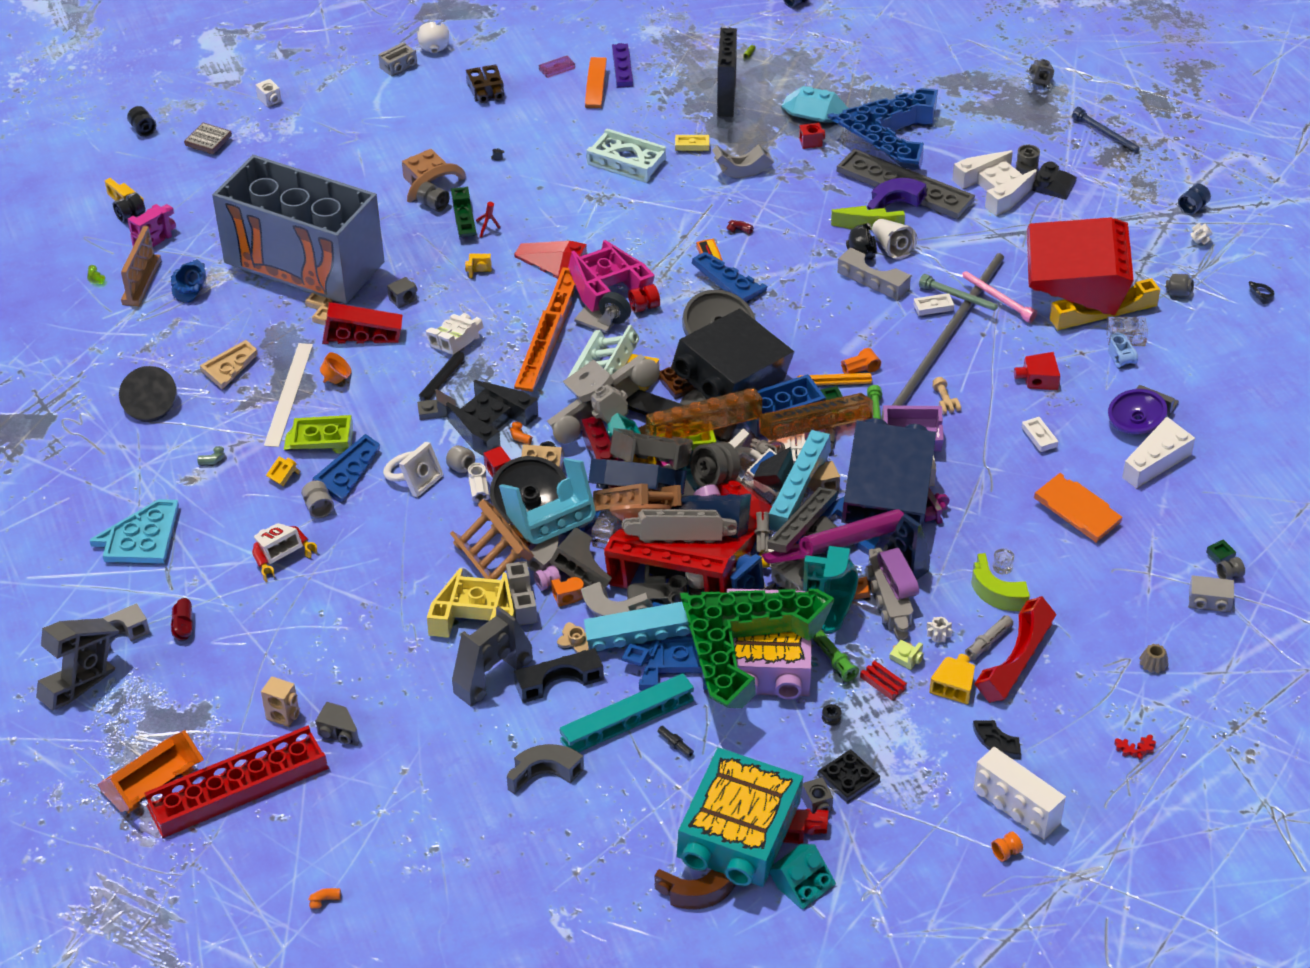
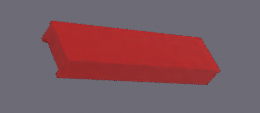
[144,725,329,839]

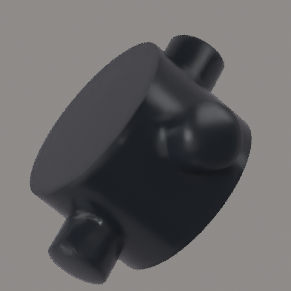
[491,148,505,161]

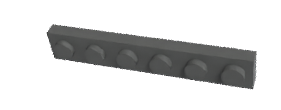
[767,487,838,553]

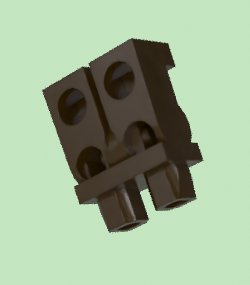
[466,64,504,104]

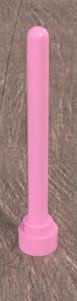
[962,271,1037,323]

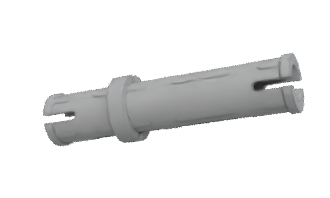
[965,615,1014,660]

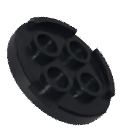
[119,366,177,422]

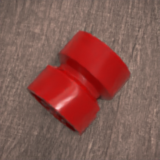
[628,284,660,313]

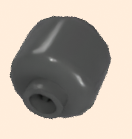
[1166,274,1194,297]

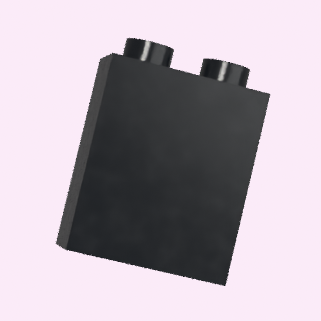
[671,308,795,412]

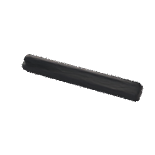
[419,351,465,401]

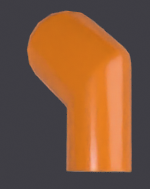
[510,422,533,445]
[308,888,341,908]

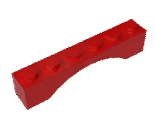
[974,596,1057,703]

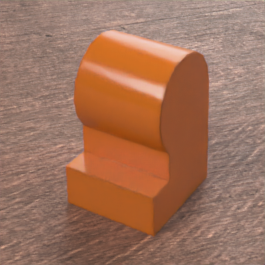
[551,577,584,607]

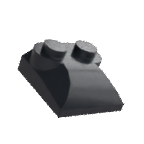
[1033,161,1077,200]

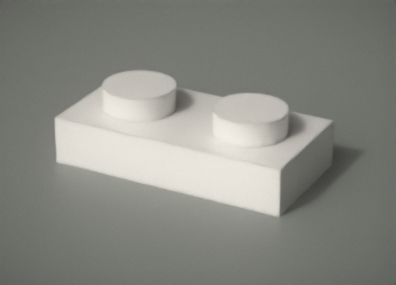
[913,293,954,316]
[1021,417,1058,452]

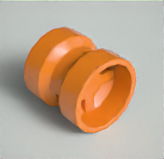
[991,831,1023,862]

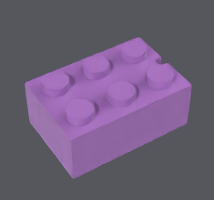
[882,405,943,451]

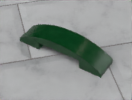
[451,187,477,237]

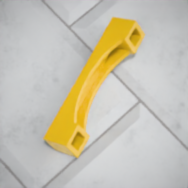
[1049,278,1160,330]

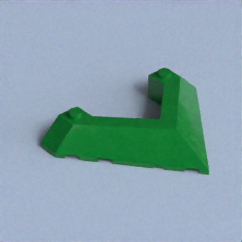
[680,589,834,708]

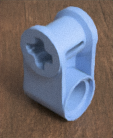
[1108,333,1138,368]

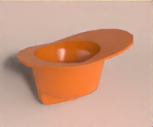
[320,352,351,385]

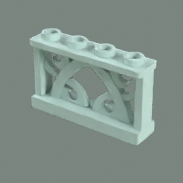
[586,129,666,183]

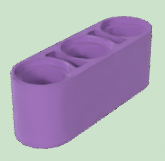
[877,548,919,600]

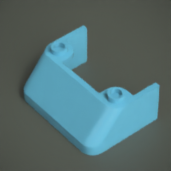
[499,458,596,544]

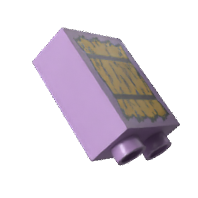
[727,589,811,699]

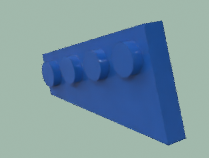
[691,252,768,302]
[312,434,380,504]

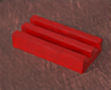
[860,660,907,700]

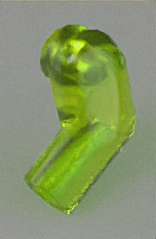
[87,265,105,284]

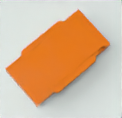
[1034,473,1123,543]

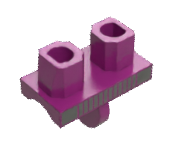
[924,488,950,524]

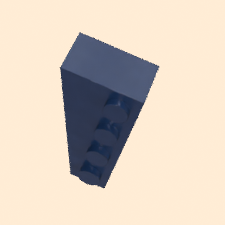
[671,494,751,539]

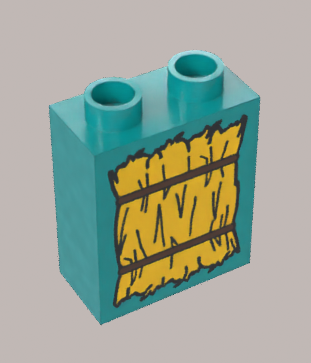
[676,747,803,887]

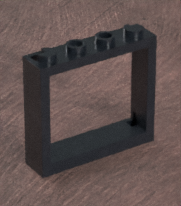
[717,27,737,117]

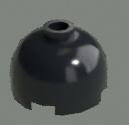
[846,223,877,259]

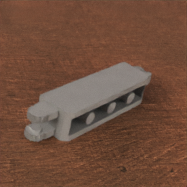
[621,509,737,543]
[865,548,913,641]

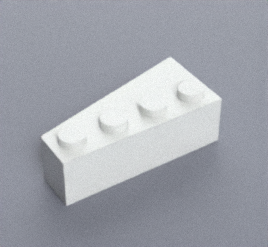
[1122,417,1195,489]

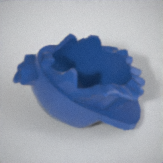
[171,259,207,303]

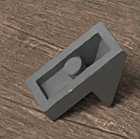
[417,389,456,420]

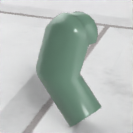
[197,446,225,465]

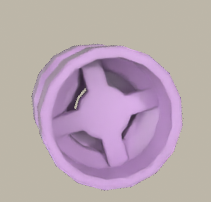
[534,565,561,591]

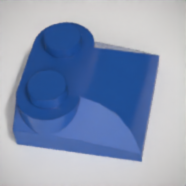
[730,554,765,590]

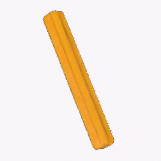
[797,373,872,386]

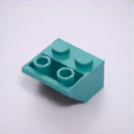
[770,844,836,909]

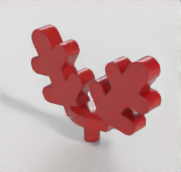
[1114,735,1156,760]

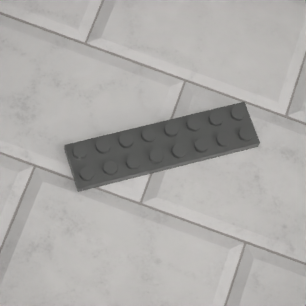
[836,149,975,219]

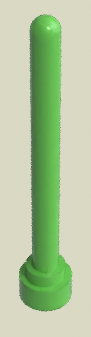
[867,385,882,419]

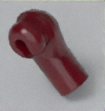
[726,220,754,234]

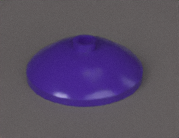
[1108,389,1167,435]

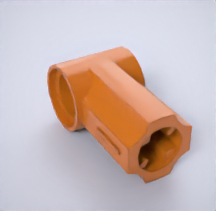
[841,348,882,374]

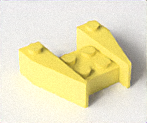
[427,568,514,638]

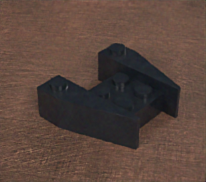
[446,380,538,456]

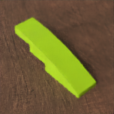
[831,206,905,230]

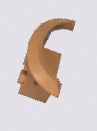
[402,149,466,202]

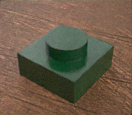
[820,386,844,408]
[1206,539,1236,563]

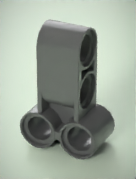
[627,575,687,605]

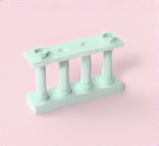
[567,325,640,378]

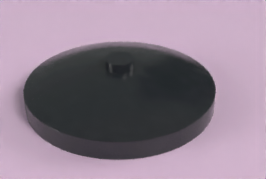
[490,456,567,529]

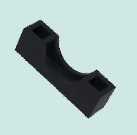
[514,648,604,703]

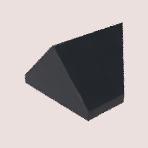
[752,447,794,492]

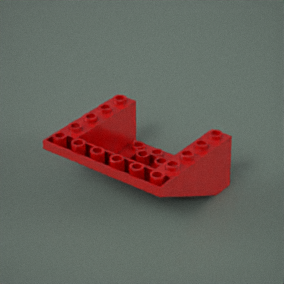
[1027,217,1134,316]
[604,527,756,593]

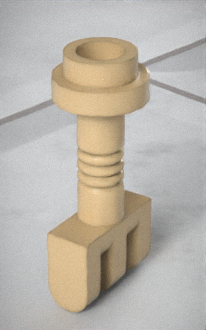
[932,377,961,415]

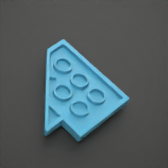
[90,499,179,564]

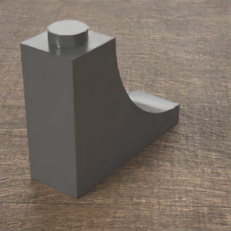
[549,527,612,590]

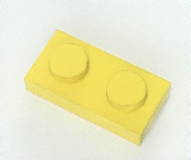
[675,135,709,151]

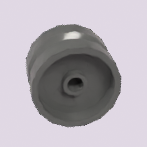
[690,442,740,487]

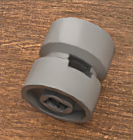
[301,480,334,518]

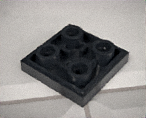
[817,749,880,803]

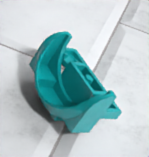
[803,546,858,634]

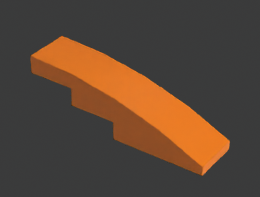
[585,57,607,108]

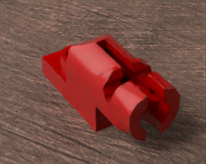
[783,809,829,844]

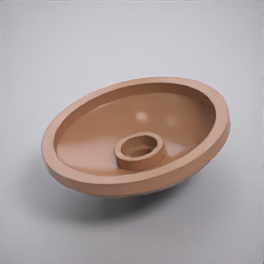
[610,504,671,521]

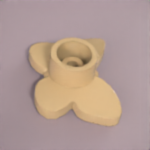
[557,622,589,653]

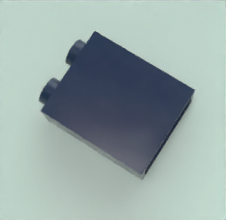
[841,418,936,529]

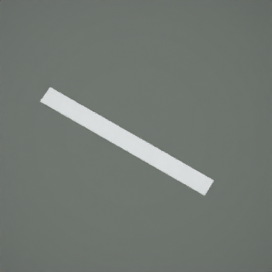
[264,343,313,447]

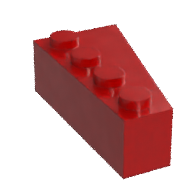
[322,302,403,344]

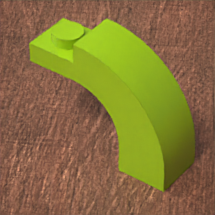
[971,553,1030,611]

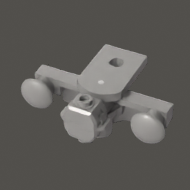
[547,354,660,444]

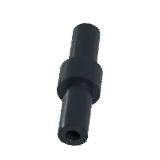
[657,726,694,758]

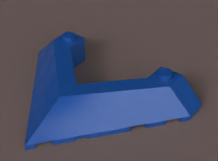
[827,88,938,170]

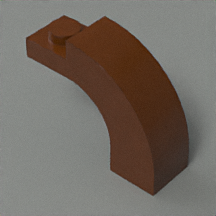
[654,869,736,910]

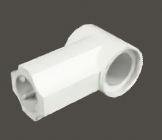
[468,463,489,503]

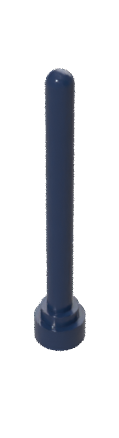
[1072,107,1140,152]

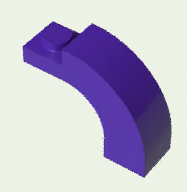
[867,178,927,210]

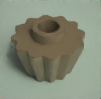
[1139,644,1169,673]

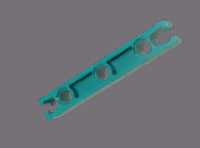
[559,673,694,753]

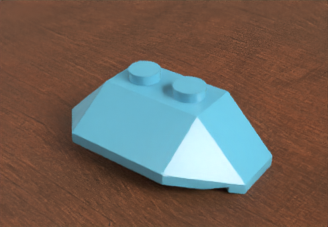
[781,86,849,122]

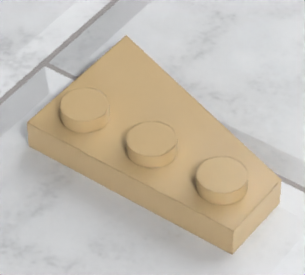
[200,340,258,390]

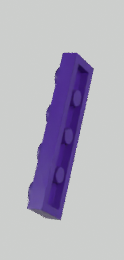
[612,43,633,88]

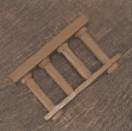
[593,484,682,511]
[450,499,534,580]

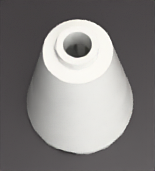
[872,219,917,260]

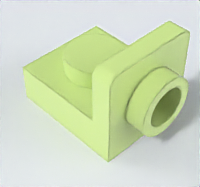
[889,640,924,670]

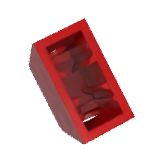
[1014,352,1060,390]

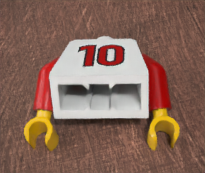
[252,523,317,582]

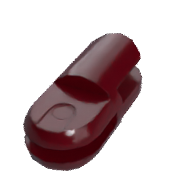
[171,598,192,641]

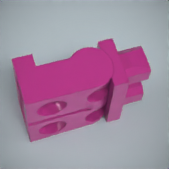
[128,204,176,247]

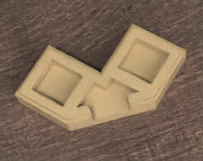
[305,293,333,325]

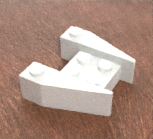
[952,150,1037,216]

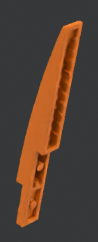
[514,267,576,392]

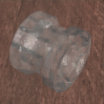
[992,548,1014,575]

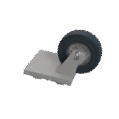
[574,292,631,333]

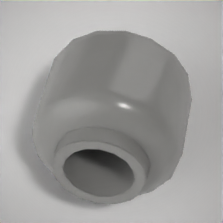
[446,445,475,473]

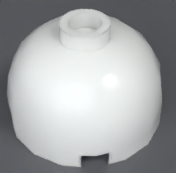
[417,22,450,53]

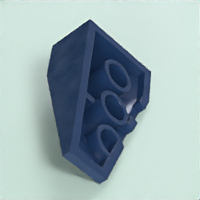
[883,514,930,580]

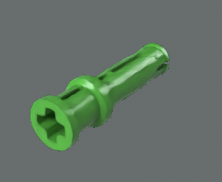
[812,630,859,682]

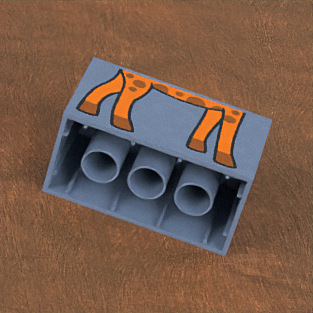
[212,154,385,304]

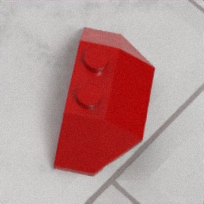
[717,481,772,532]

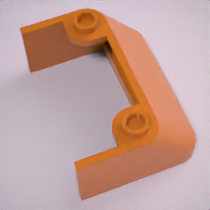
[97,730,204,813]

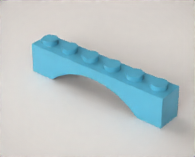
[769,430,831,531]

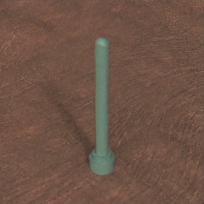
[919,274,998,311]

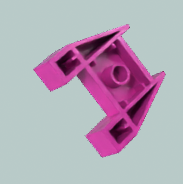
[568,240,655,312]

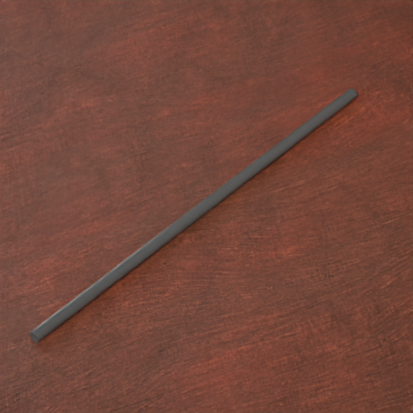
[892,253,1004,406]

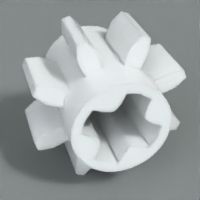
[1190,223,1213,245]
[926,617,952,643]

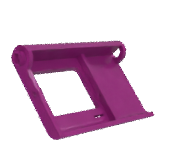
[761,509,904,563]

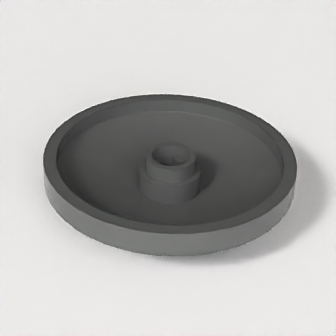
[682,290,756,336]

